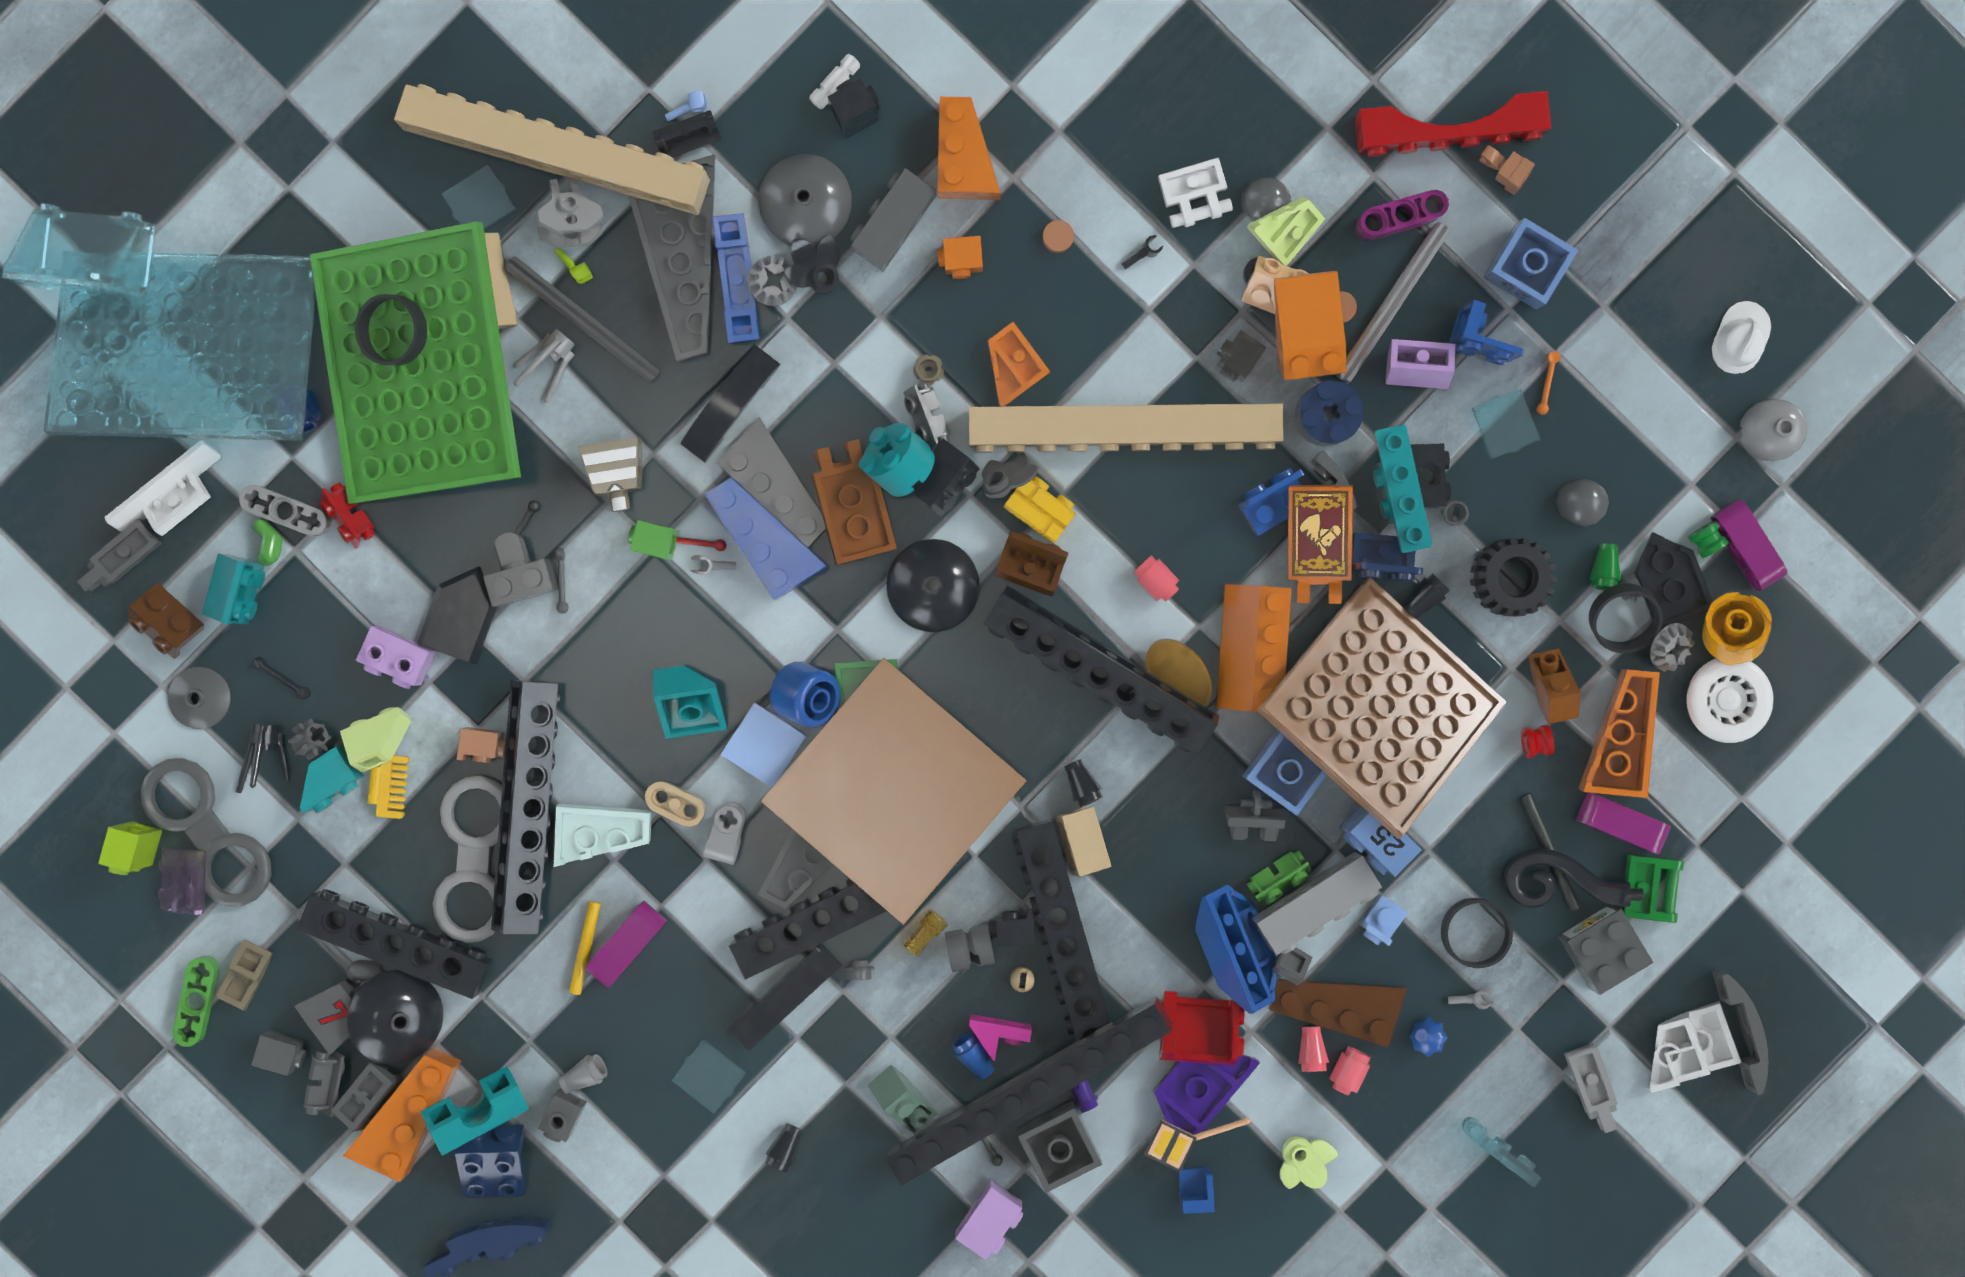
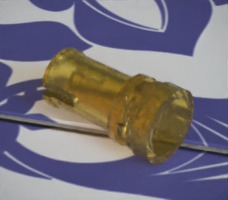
[903,909,948,957]

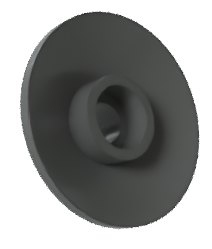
[168,667,231,729]

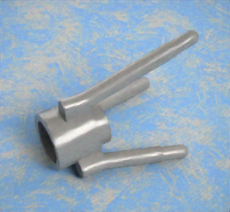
[513,329,575,402]

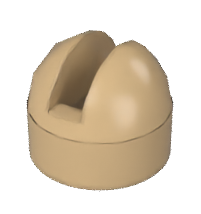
[1010,966,1035,992]

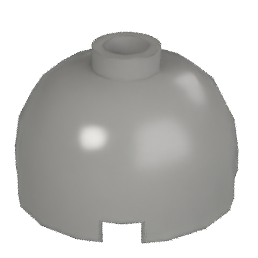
[1740,399,1808,461]

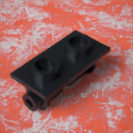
[652,110,722,158]

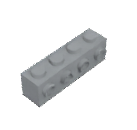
[1251,852,1382,955]

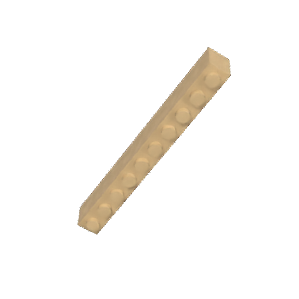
[394,84,710,215]
[969,404,1283,453]

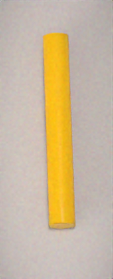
[569,901,601,995]

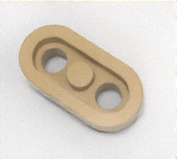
[645,781,706,827]

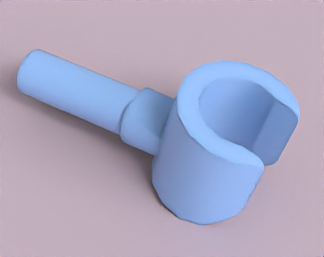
[665,91,707,122]

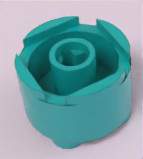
[859,423,935,497]

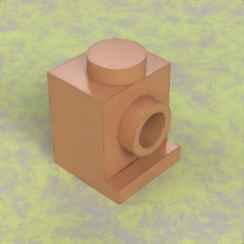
[456,727,506,763]

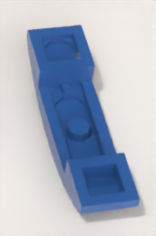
[712,213,760,343]

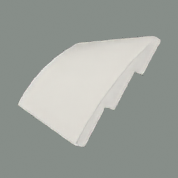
[1649,1001,1741,1093]

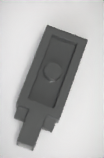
[77,519,162,592]

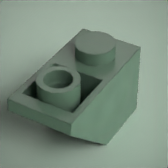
[868,1065,938,1134]

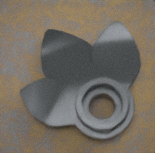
[982,452,1038,498]

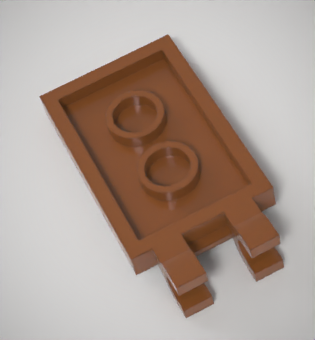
[811,439,897,565]

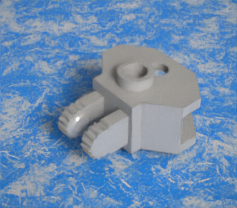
[538,178,603,249]

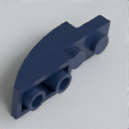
[423,1217,552,1277]

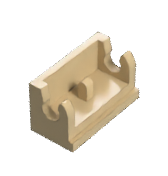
[1055,806,1112,877]

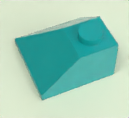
[653,665,727,739]

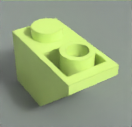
[340,707,412,773]

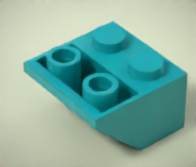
[202,553,265,624]

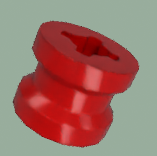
[1521,724,1554,758]

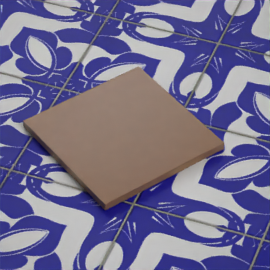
[1257,578,1506,839]
[761,658,1027,925]

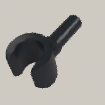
[1121,235,1163,270]

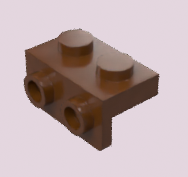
[994,531,1069,597]
[129,583,204,659]

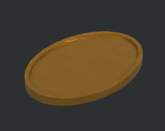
[1145,639,1212,706]

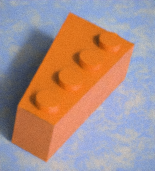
[1578,669,1660,798]

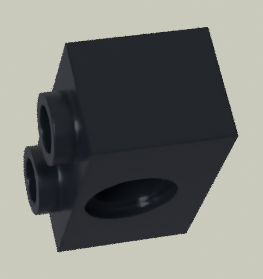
[1411,443,1451,508]

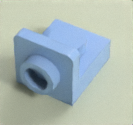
[1359,894,1408,946]

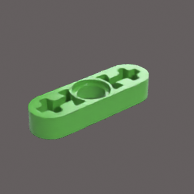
[172,956,220,1047]

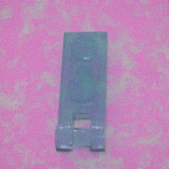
[1462,1117,1541,1187]

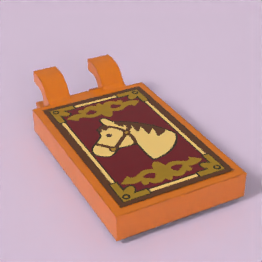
[1288,485,1353,604]

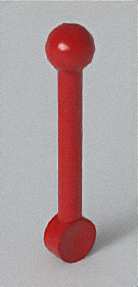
[676,537,727,551]

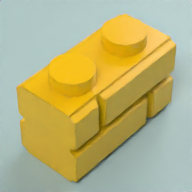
[1003,476,1076,544]

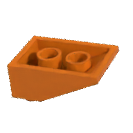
[1274,271,1347,380]

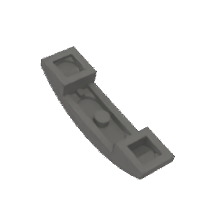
[1712,969,1769,1095]

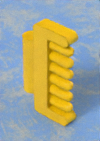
[367,755,410,819]

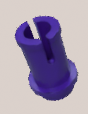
[1071,1080,1098,1113]

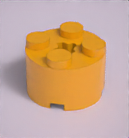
[1702,592,1772,666]

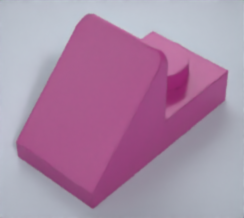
[969,1014,1032,1061]

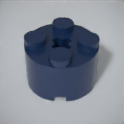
[1295,381,1364,447]

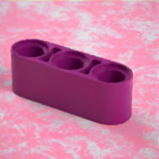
[1355,189,1449,241]
[1710,499,1788,592]
[1575,792,1671,855]
[584,900,667,988]

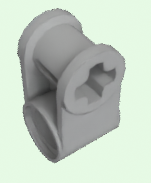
[703,802,746,865]

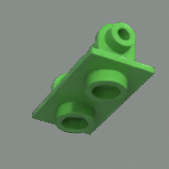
[1246,850,1311,905]

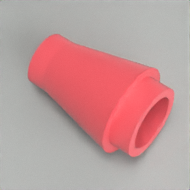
[1298,1026,1329,1072]

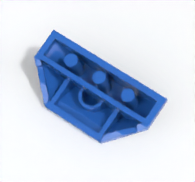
[1195,885,1276,1014]

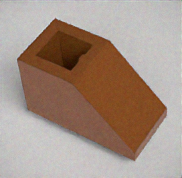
[1529,648,1581,724]

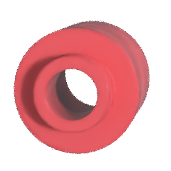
[1134,555,1179,602]
[1329,1046,1371,1095]

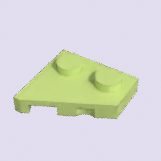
[1247,197,1325,266]

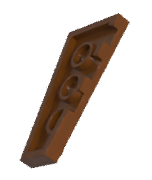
[1268,979,1407,1047]

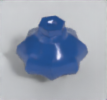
[1409,1017,1448,1057]

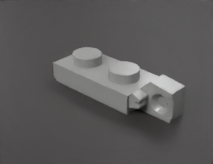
[1564,1043,1618,1133]

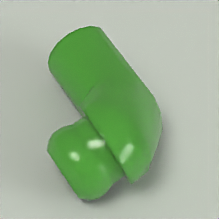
[252,518,283,566]

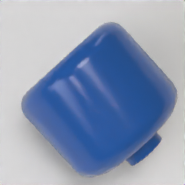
[770,662,841,727]

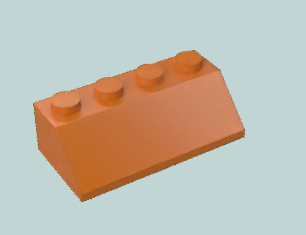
[1216,584,1292,712]

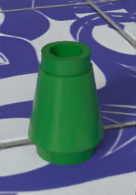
[1589,543,1621,591]

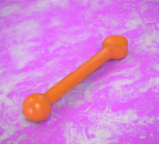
[1536,351,1560,415]

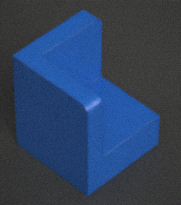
[1179,1167,1215,1214]

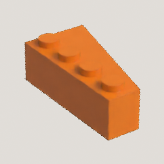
[343,1048,461,1182]

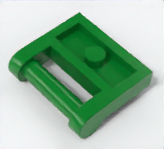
[1621,854,1684,923]

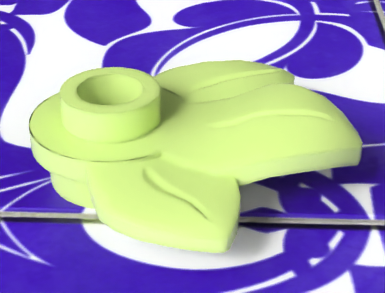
[1280,1136,1338,1189]

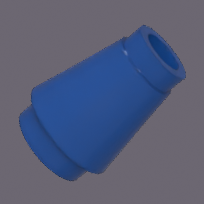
[952,1032,994,1080]

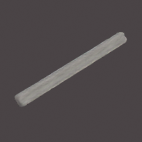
[1335,222,1450,384]

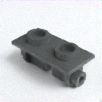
[903,382,951,447]
[303,1050,345,1117]

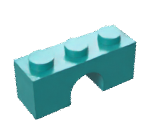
[420,1066,529,1156]

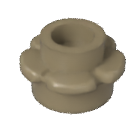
[913,355,944,385]

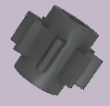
[288,719,331,760]

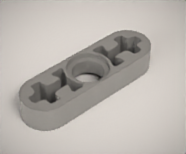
[239,485,330,536]

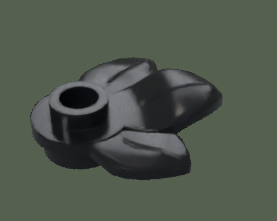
[784,234,841,293]

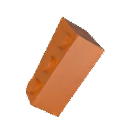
[938,96,1001,200]

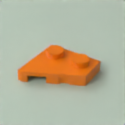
[988,322,1050,407]

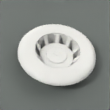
[1687,658,1773,743]

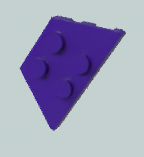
[1153,1055,1260,1135]

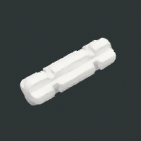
[810,54,860,109]

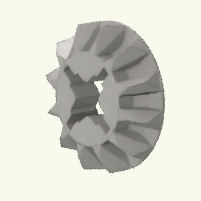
[748,255,797,306]
[1650,623,1695,672]

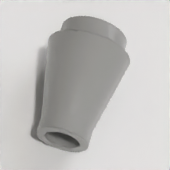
[558,1054,607,1094]

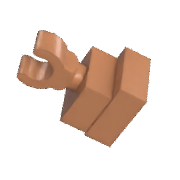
[1479,145,1535,196]

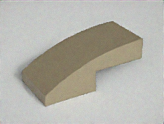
[215,939,273,1011]

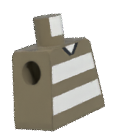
[578,437,642,512]

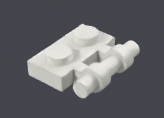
[1158,157,1233,228]

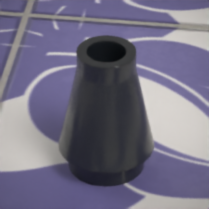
[1403,573,1450,619]
[1064,759,1103,808]
[765,1123,803,1173]

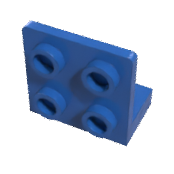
[1449,300,1525,365]
[1239,468,1304,536]

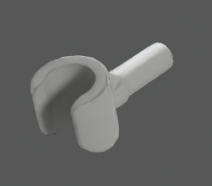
[690,555,736,575]
[1448,986,1494,1009]

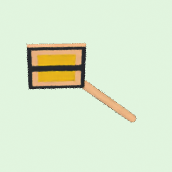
[1144,1118,1251,1172]

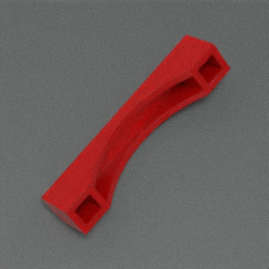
[1355,91,1551,157]

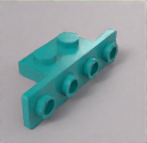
[1373,424,1432,553]

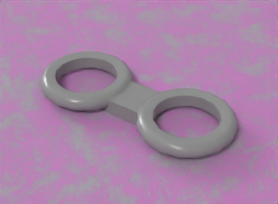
[432,775,502,943]

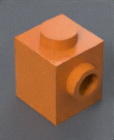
[937,236,983,279]

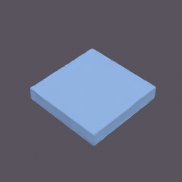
[721,702,807,788]

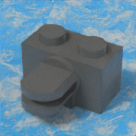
[483,532,559,607]

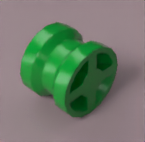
[1688,520,1729,558]

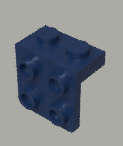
[1352,532,1423,581]
[455,1125,526,1198]

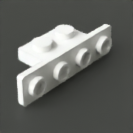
[105,440,222,536]

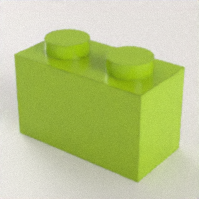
[98,821,163,875]

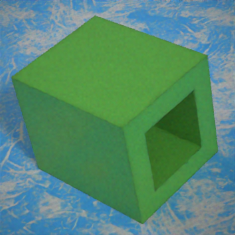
[628,520,680,560]

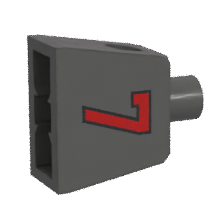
[294,979,367,1055]

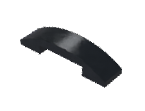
[680,345,781,463]

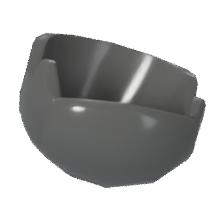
[1241,177,1291,222]
[1556,479,1609,527]

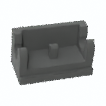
[331,1062,405,1132]

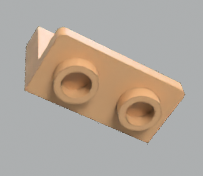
[1241,256,1309,314]

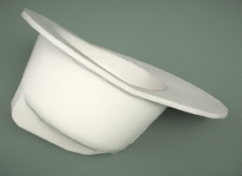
[1712,301,1771,374]

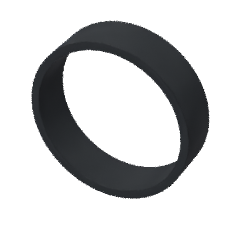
[355,294,427,366]
[1589,583,1663,653]
[1441,898,1513,968]

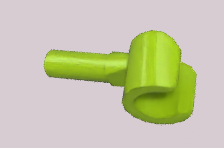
[554,248,593,284]

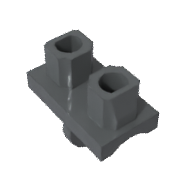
[1225,790,1285,841]

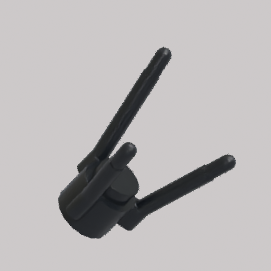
[236,724,290,793]

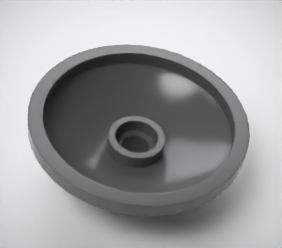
[758,154,852,246]

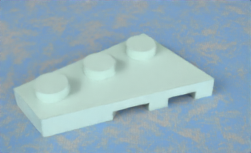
[554,804,652,867]

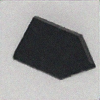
[1634,532,1713,629]
[417,566,498,664]

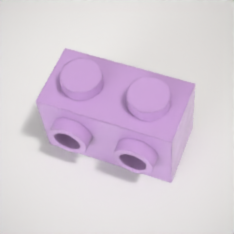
[1386,339,1455,389]
[356,626,436,689]
[955,1180,1023,1260]

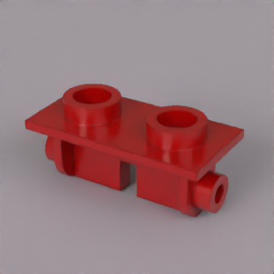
[319,482,376,549]

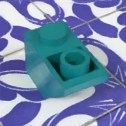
[300,745,364,814]

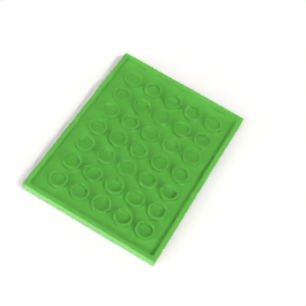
[310,221,521,504]

